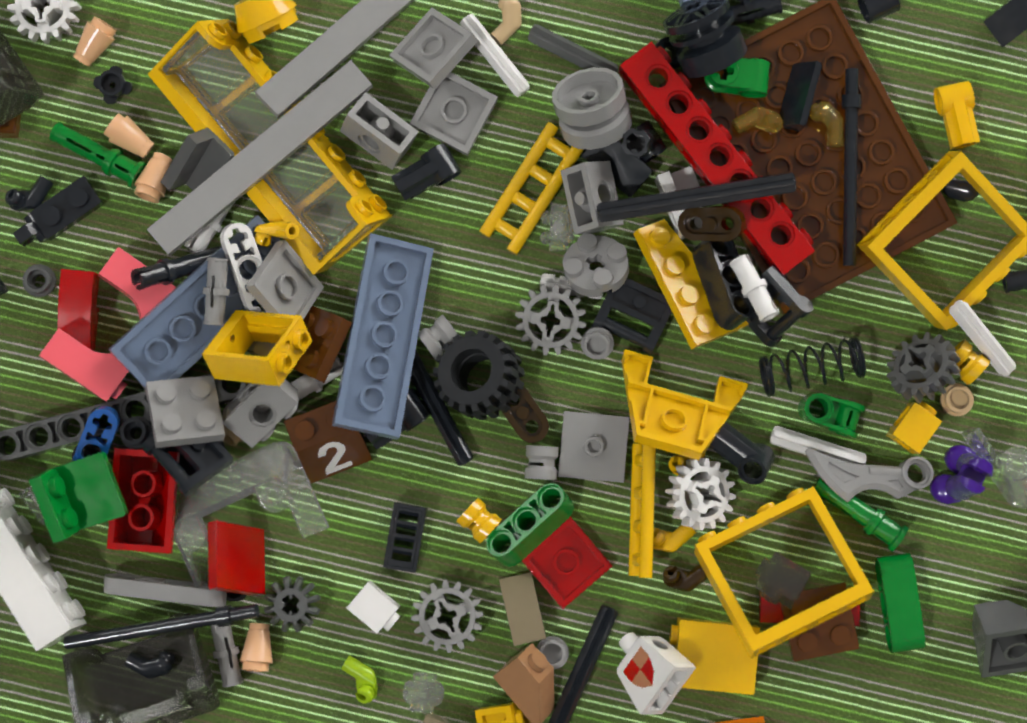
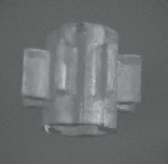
[403,672,444,713]

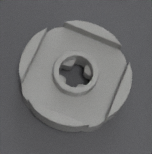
[563,233,629,297]

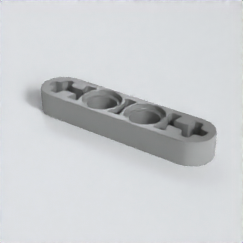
[103,573,227,607]

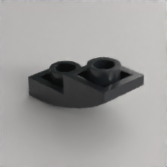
[983,0,1027,47]

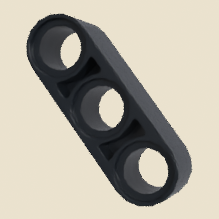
[692,240,756,330]

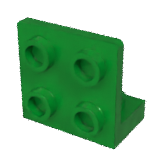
[28,451,128,543]

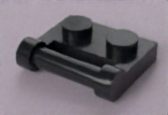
[746,265,813,347]
[592,278,672,355]
[141,435,233,497]

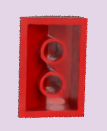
[107,448,180,554]

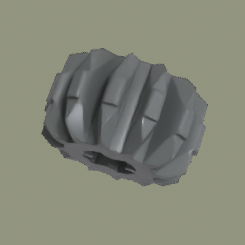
[264,576,321,632]

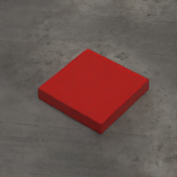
[522,516,613,609]
[208,520,266,596]

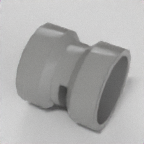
[418,315,458,360]
[524,445,559,480]

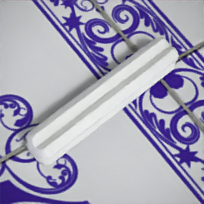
[460,14,530,97]
[949,300,1016,376]
[770,426,866,464]

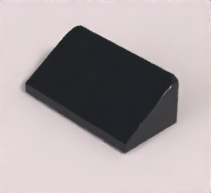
[777,61,822,132]
[581,141,653,198]

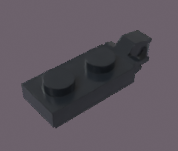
[13,176,104,247]

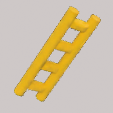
[479,122,584,255]
[628,443,656,578]

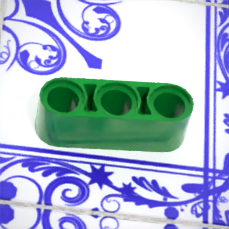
[486,483,574,567]
[875,553,926,653]

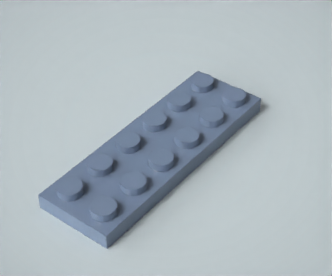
[108,215,281,388]
[332,233,434,440]

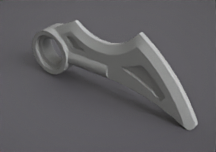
[805,448,934,502]

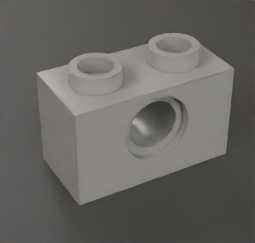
[340,92,419,170]
[561,161,624,235]
[222,379,298,448]

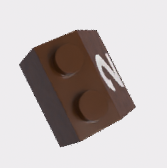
[284,401,373,484]

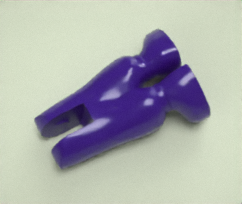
[929,445,993,504]

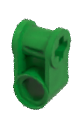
[704,58,770,98]
[798,393,866,439]

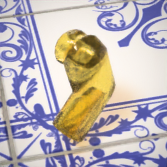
[810,101,843,147]
[732,106,783,134]

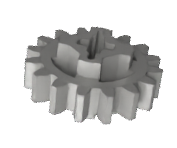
[515,283,586,355]
[411,579,484,653]

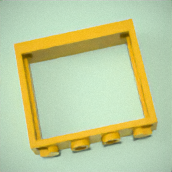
[857,151,1027,330]
[694,486,874,659]

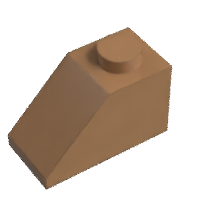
[493,643,555,723]

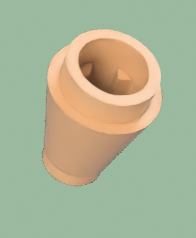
[73,16,117,67]
[104,113,155,159]
[134,152,172,203]
[240,623,273,672]

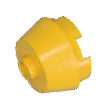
[234,0,299,44]

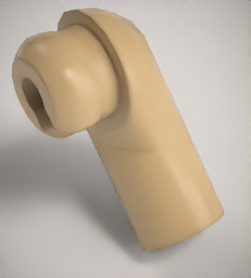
[490,0,522,46]

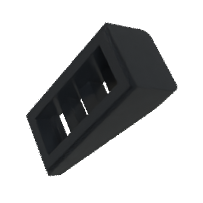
[383,502,428,573]

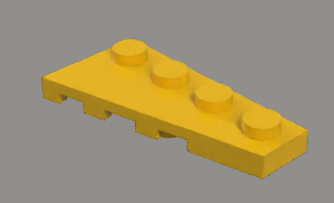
[633,219,748,350]

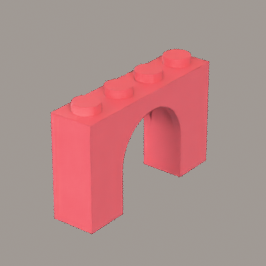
[39,246,176,402]

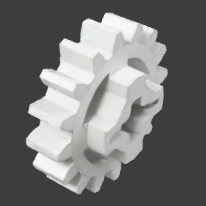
[7,0,81,44]
[665,458,736,530]

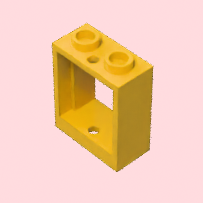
[202,310,312,386]

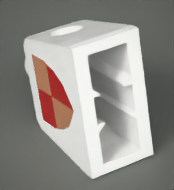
[617,632,696,715]

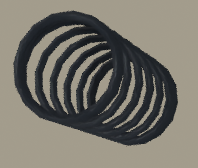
[759,336,866,397]

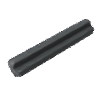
[528,24,618,72]

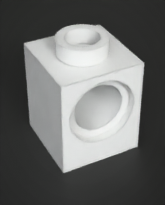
[347,580,401,634]

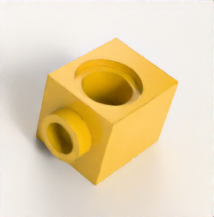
[886,401,942,454]

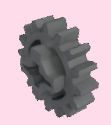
[887,332,960,403]

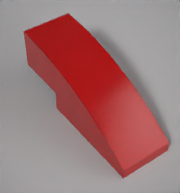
[57,269,100,351]

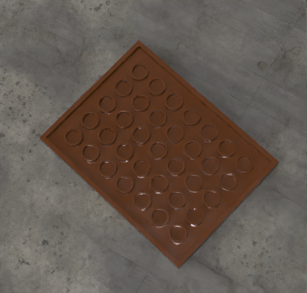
[660,0,958,315]

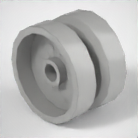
[552,67,632,150]

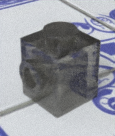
[755,552,812,609]

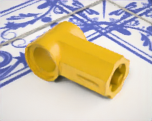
[934,81,980,150]

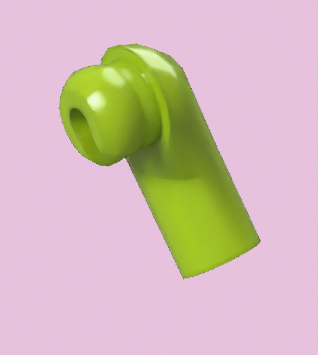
[341,655,378,704]

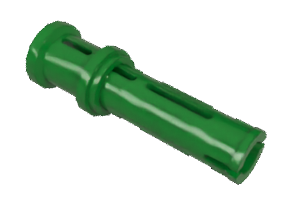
[49,122,147,189]
[814,477,909,552]

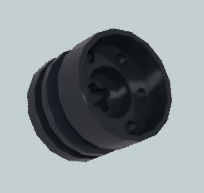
[663,0,748,78]

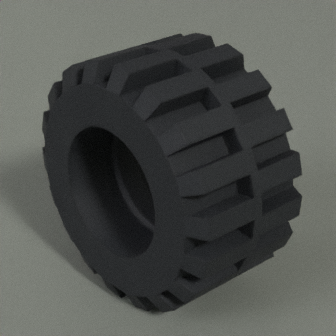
[433,330,525,420]

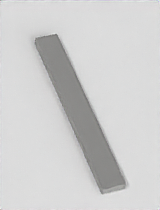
[147,60,373,256]

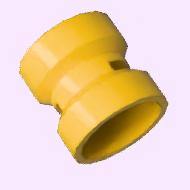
[954,339,990,385]
[456,497,502,544]

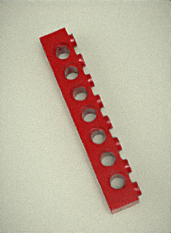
[618,41,815,275]

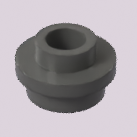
[22,264,56,297]

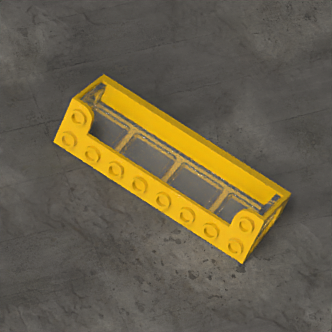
[148,19,392,275]

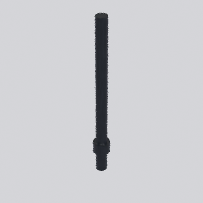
[841,68,862,266]
[63,604,259,650]

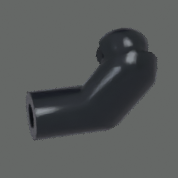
[5,175,54,211]
[942,176,979,202]
[124,650,176,679]

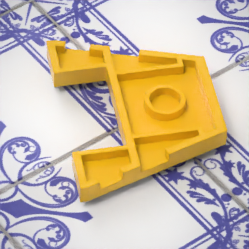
[621,349,748,460]

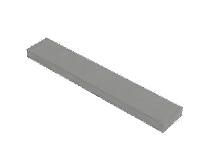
[255,0,415,119]

